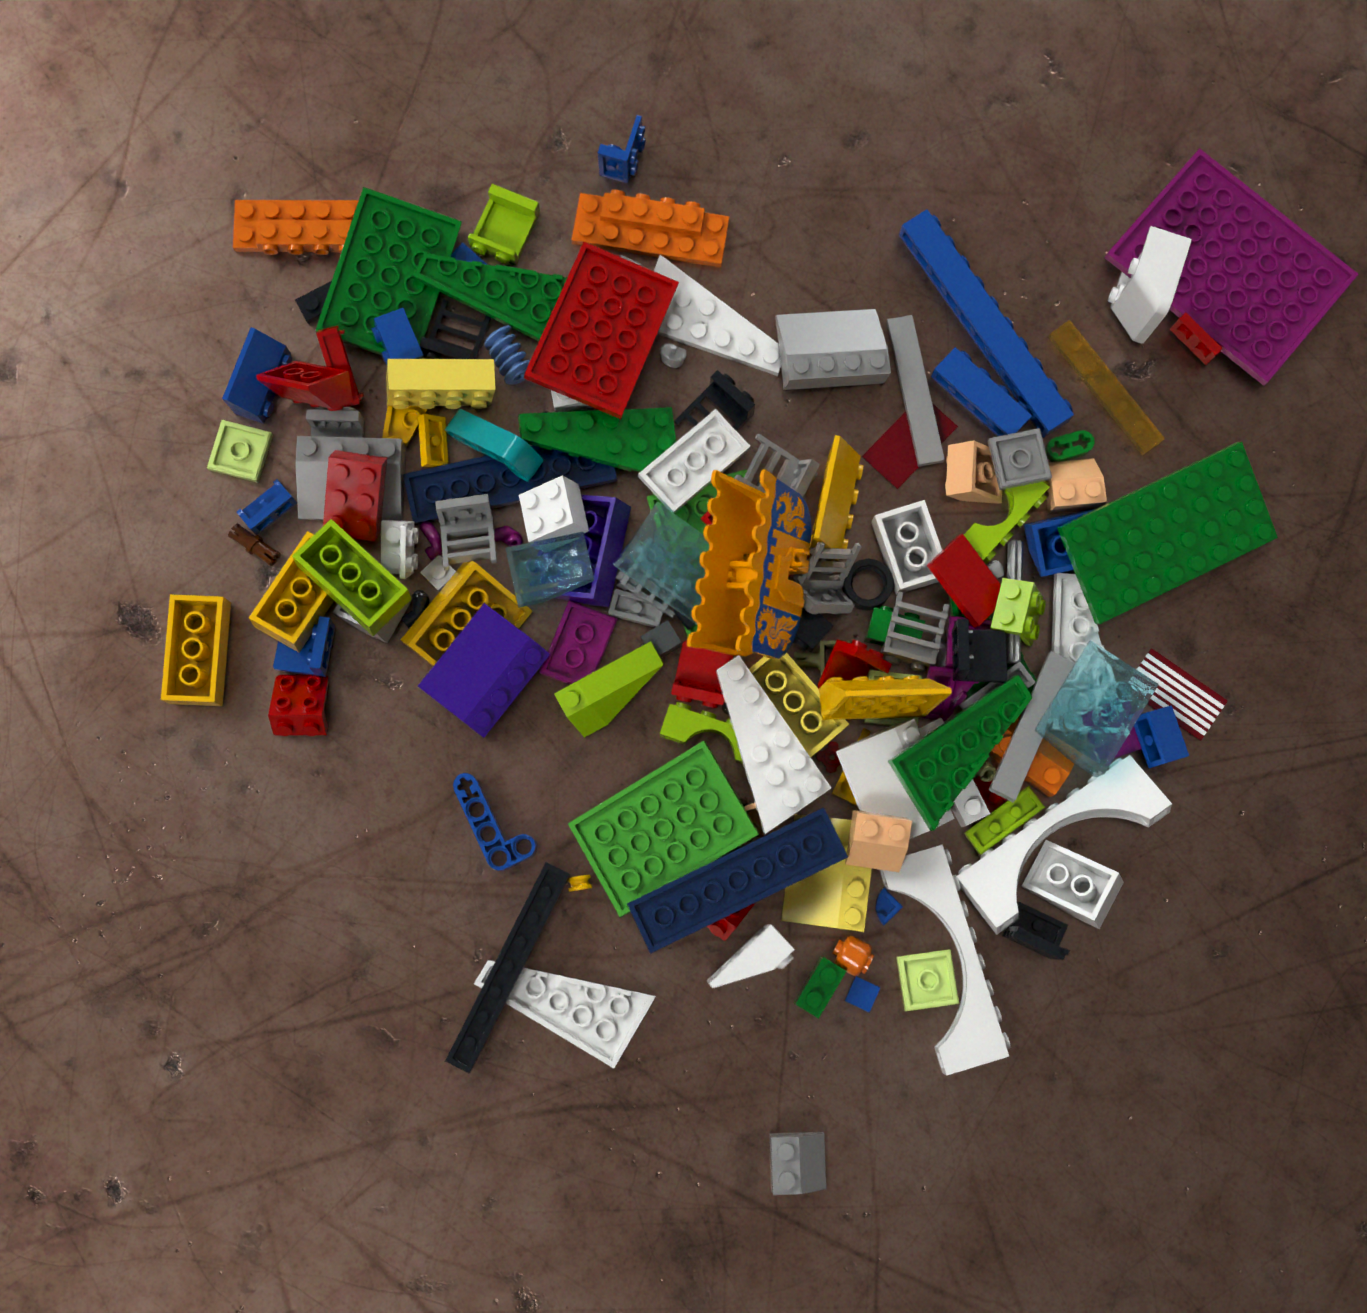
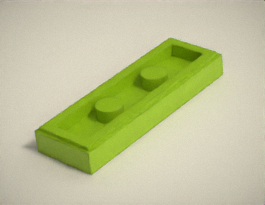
[964,786,1045,855]

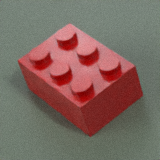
[323,450,387,541]

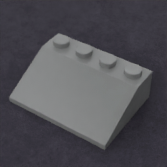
[775,309,891,390]
[295,436,406,521]

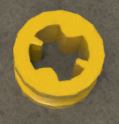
[567,875,592,892]

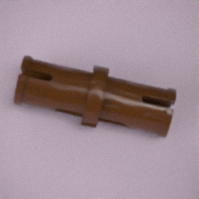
[228,523,281,566]

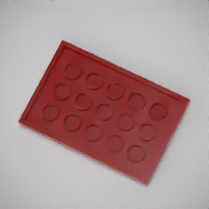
[524,242,679,419]

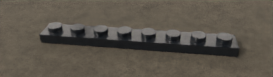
[445,862,571,1074]

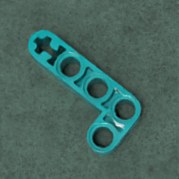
[445,409,544,482]

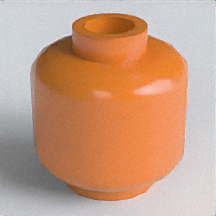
[832,936,875,977]

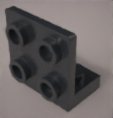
[952,619,1007,683]

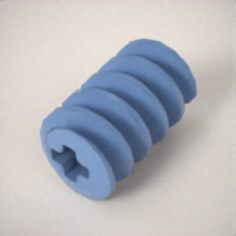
[484,325,530,385]

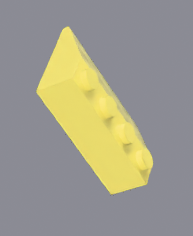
[781,814,872,932]

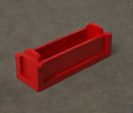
[316,325,364,407]

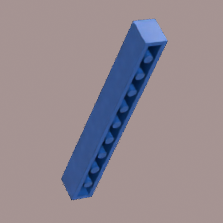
[899,209,1074,438]

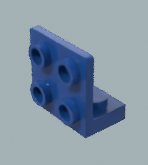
[598,115,646,183]
[273,616,335,677]

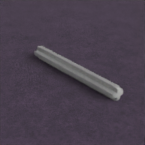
[1006,539,1023,664]

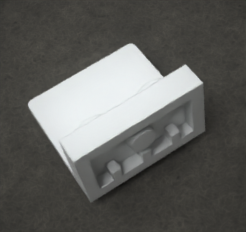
[381,520,419,579]

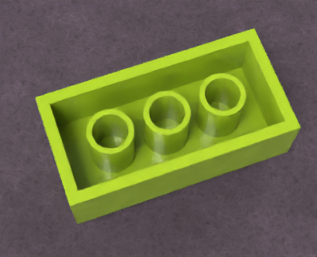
[292,519,411,636]

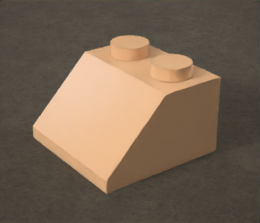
[945,441,1002,504]
[1044,458,1107,514]
[845,810,912,872]

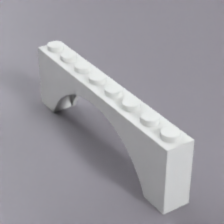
[957,755,1172,935]
[879,845,1011,1076]

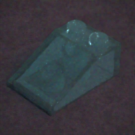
[505,532,594,608]

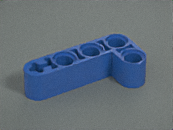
[453,773,538,871]

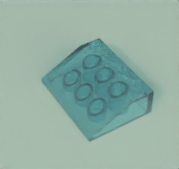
[613,501,709,625]
[1034,640,1159,777]

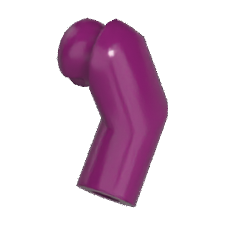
[420,521,442,560]
[485,526,523,549]

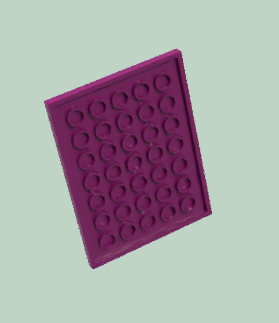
[1104,148,1358,386]

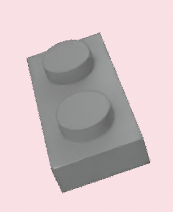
[608,589,663,628]

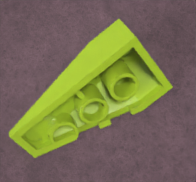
[554,641,664,737]

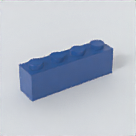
[931,347,1032,437]

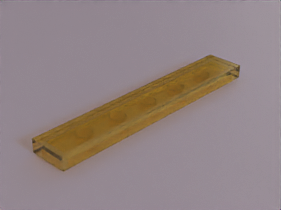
[1048,320,1165,456]

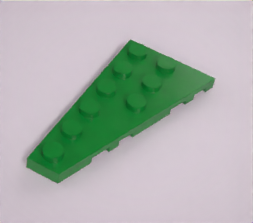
[413,253,567,341]
[518,407,676,472]
[888,675,1033,831]

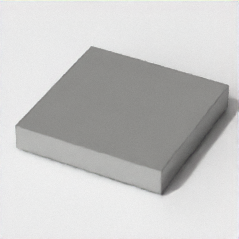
[988,428,1052,490]

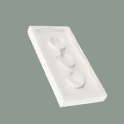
[638,409,751,514]

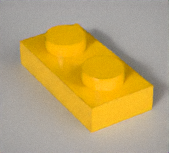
[418,414,448,468]

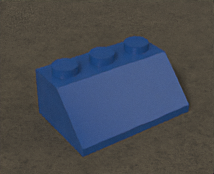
[222,327,292,424]
[1024,507,1099,577]

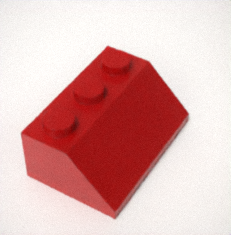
[256,361,353,411]

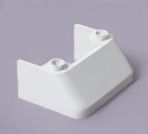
[1108,226,1192,344]

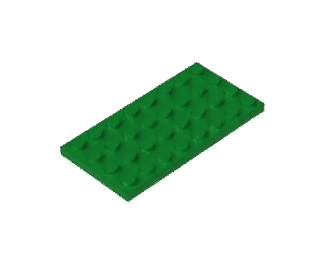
[1057,442,1278,624]

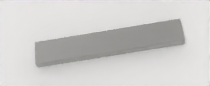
[886,315,945,467]
[989,651,1075,802]

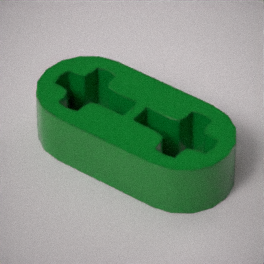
[1045,430,1095,462]

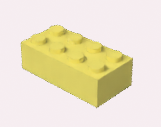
[386,359,495,409]
[749,653,849,758]

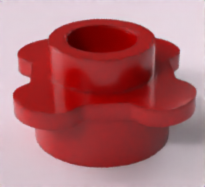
[816,741,841,773]

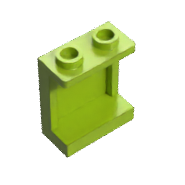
[468,184,540,265]

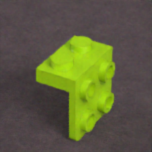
[991,578,1046,646]

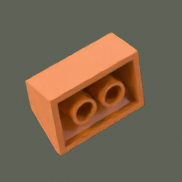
[989,714,1079,798]

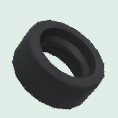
[842,558,894,611]

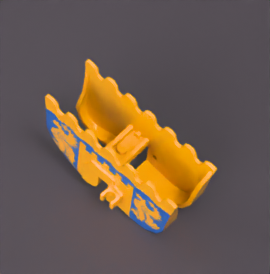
[687,469,812,659]

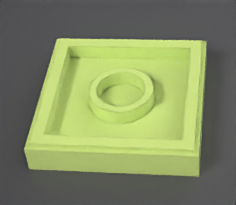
[207,420,273,483]
[896,949,959,1011]

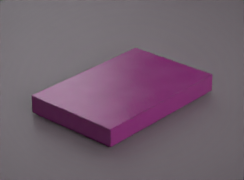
[539,600,618,685]

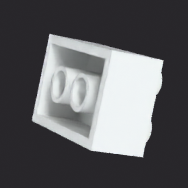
[871,500,942,595]

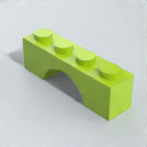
[964,482,1050,565]
[660,702,743,765]

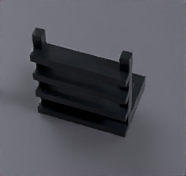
[419,299,491,359]
[674,370,755,431]
[1002,902,1070,960]

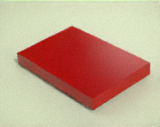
[926,533,1001,628]

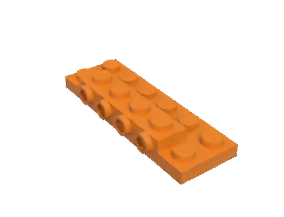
[571,190,729,268]
[233,200,359,255]

